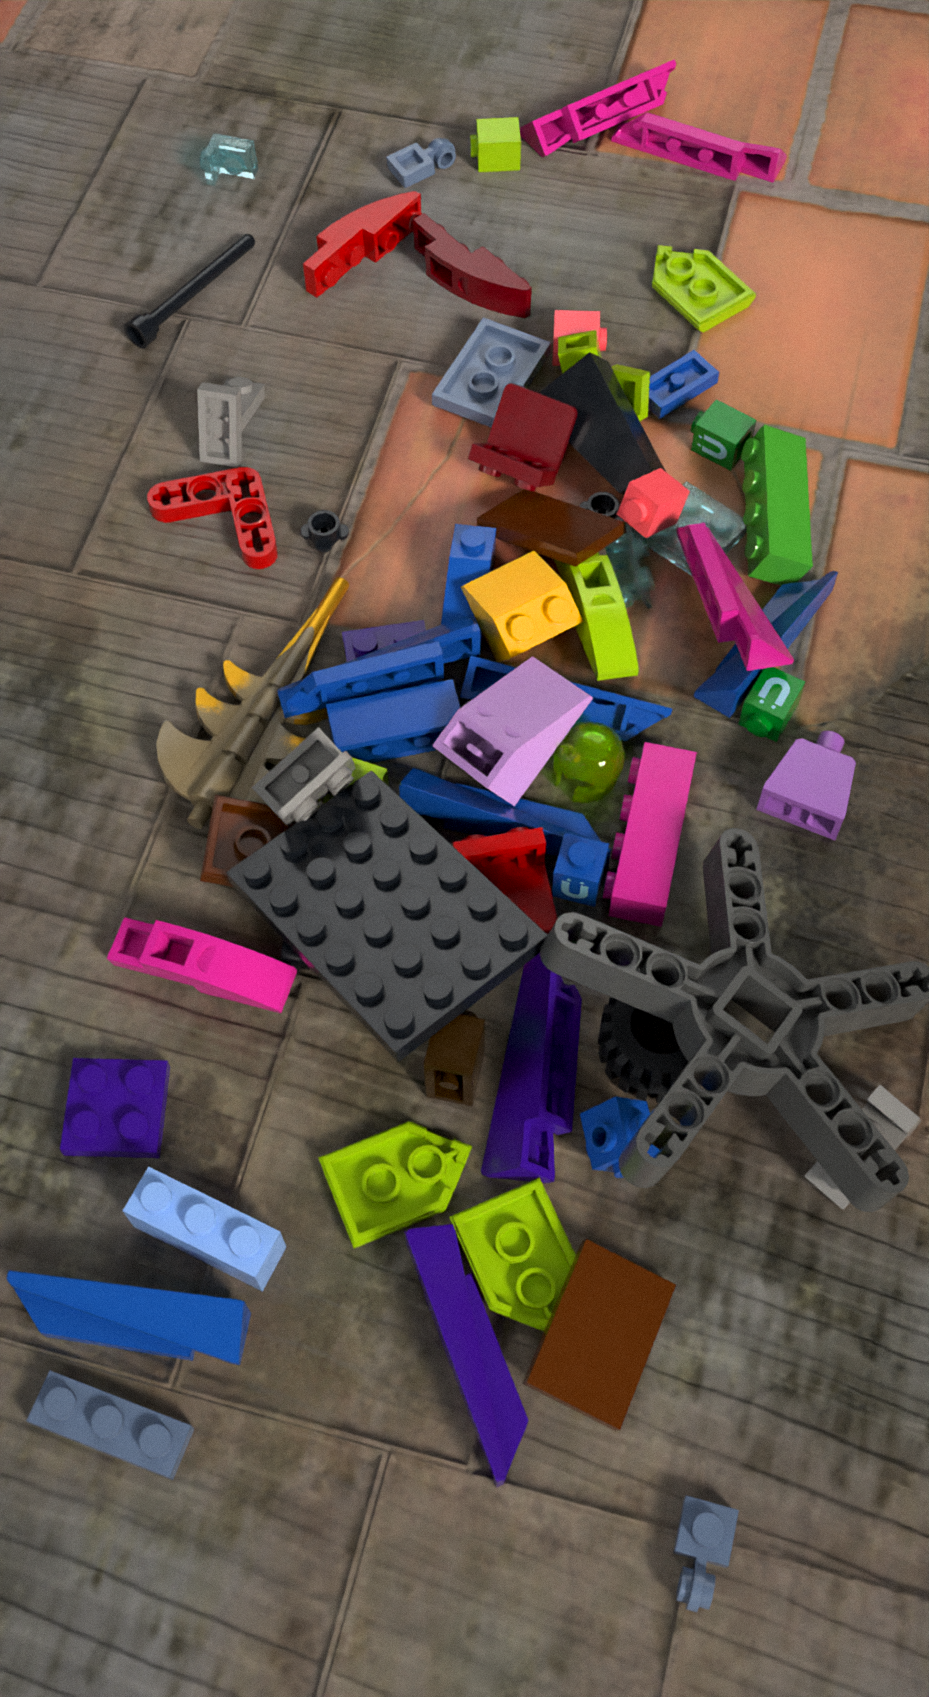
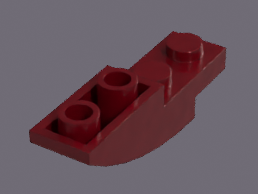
[413,213,532,318]

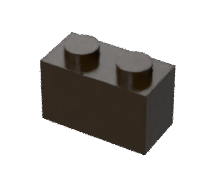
[424,1010,485,1107]

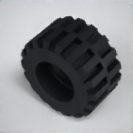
[598,997,701,1103]

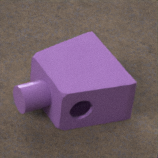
[756,731,856,841]

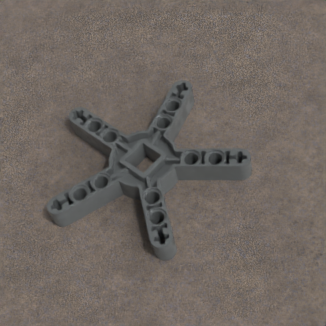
[540,828,929,1212]

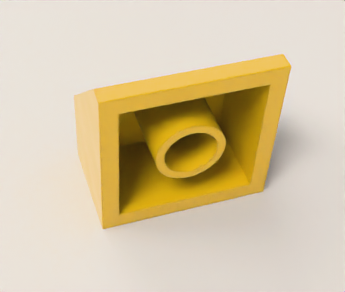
[461,551,584,662]

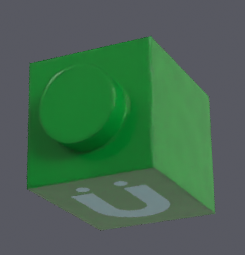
[690,399,756,471]
[738,667,806,742]

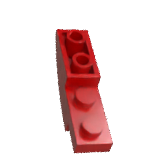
[303,191,422,298]

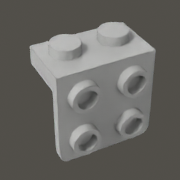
[252,727,356,828]

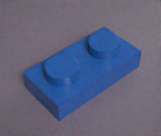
[648,350,719,419]

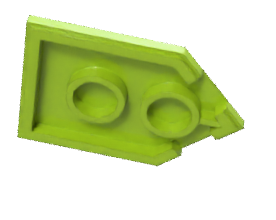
[652,245,756,333]
[318,1121,472,1249]
[449,1178,576,1332]

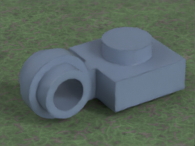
[386,138,456,188]
[673,1495,739,1613]

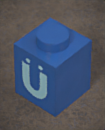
[552,833,609,907]

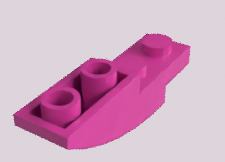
[106,917,298,1013]

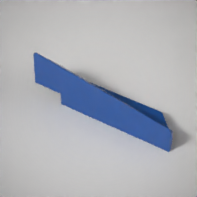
[694,571,838,718]
[277,616,480,718]
[460,656,672,741]
[399,768,611,869]
[6,1270,251,1365]

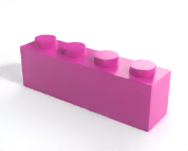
[603,742,697,927]

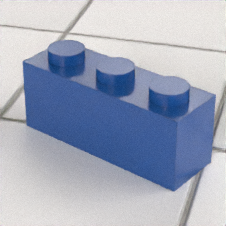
[326,679,460,763]

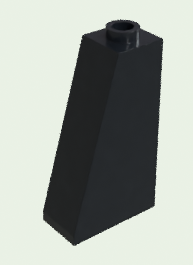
[539,352,666,495]

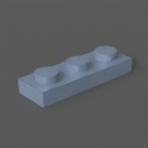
[26,1370,194,1480]

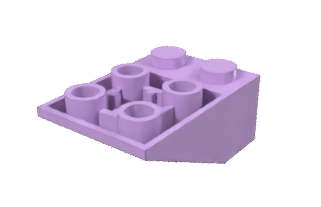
[432,656,593,806]

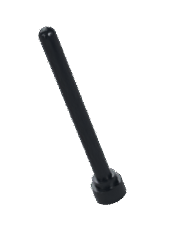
[124,234,255,349]

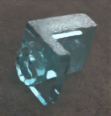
[200,133,258,186]

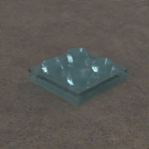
[636,481,747,577]

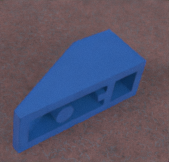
[441,524,496,658]

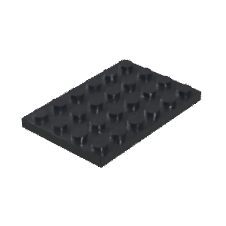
[226,770,548,1062]

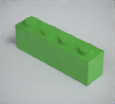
[741,424,813,586]

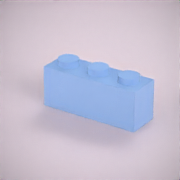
[123,1166,286,1292]

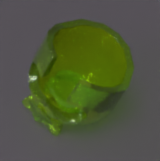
[552,721,626,803]

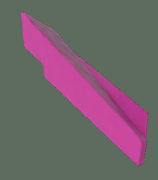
[520,59,676,157]
[611,112,787,183]
[676,522,794,671]

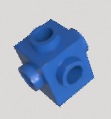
[580,1096,659,1178]

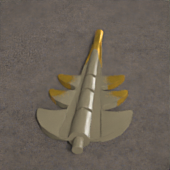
[156,577,349,829]

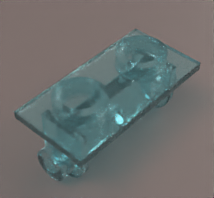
[605,522,655,609]

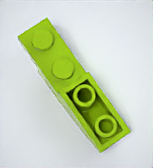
[554,552,639,681]

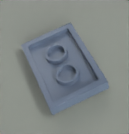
[432,318,551,427]

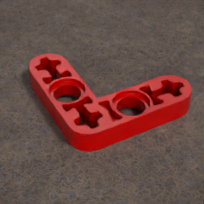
[147,467,278,569]

